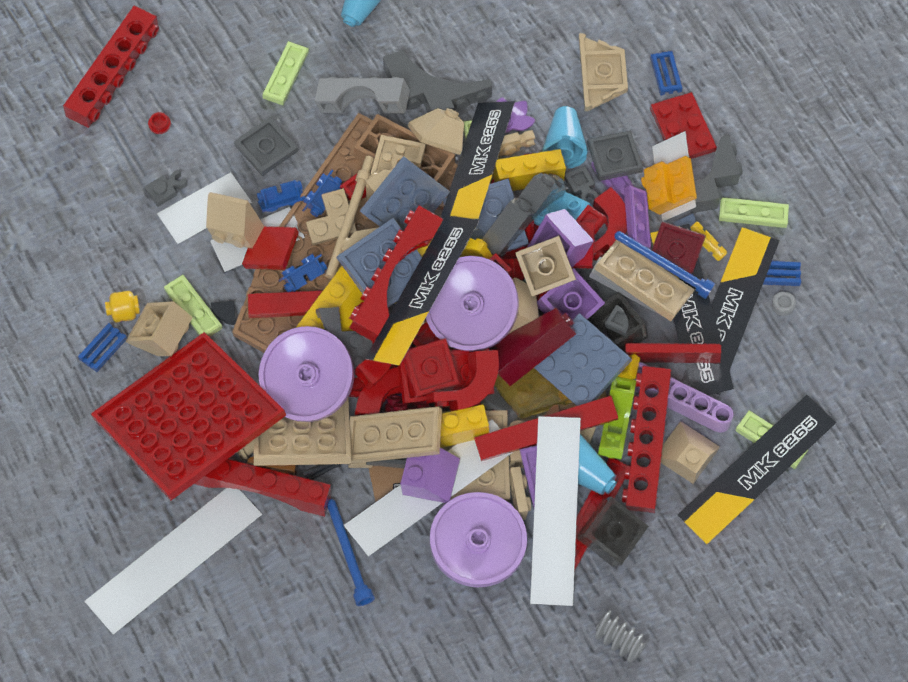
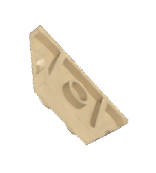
[579,33,628,111]

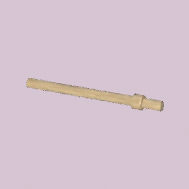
[325,156,374,279]

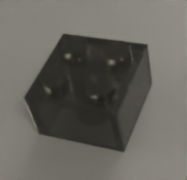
[587,292,648,353]
[576,497,649,567]

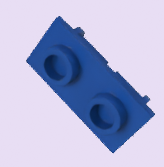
[302,170,342,217]
[256,180,306,212]
[278,254,327,292]

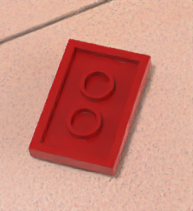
[650,92,717,159]

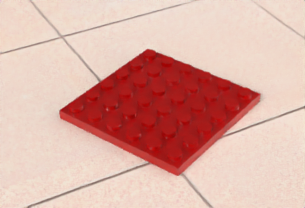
[91,332,287,501]

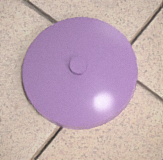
[426,256,519,351]
[259,326,354,422]
[430,492,527,587]

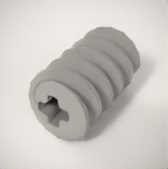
[595,610,650,663]

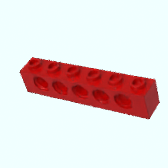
[63,5,159,128]
[622,366,671,513]

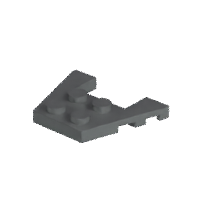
[316,304,395,378]

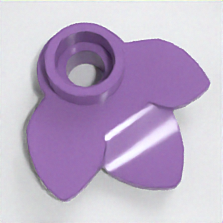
[496,97,535,133]

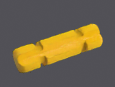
[690,222,727,261]

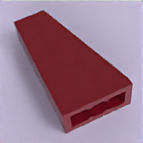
[489,308,576,386]

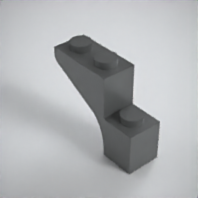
[690,135,743,213]

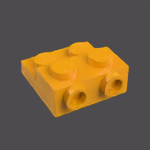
[641,156,697,215]

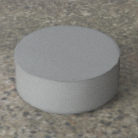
[772,292,796,316]

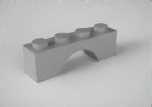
[314,77,410,113]

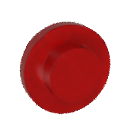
[148,112,171,134]

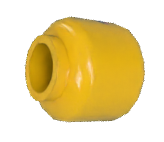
[105,291,140,322]

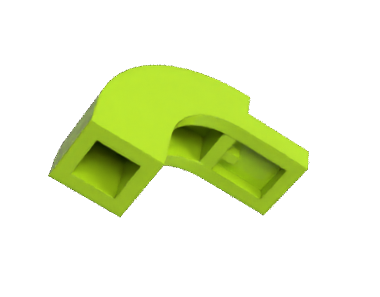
[598,377,636,459]

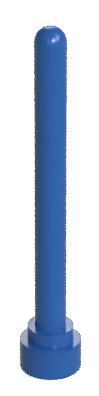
[614,231,715,299]
[327,499,375,606]

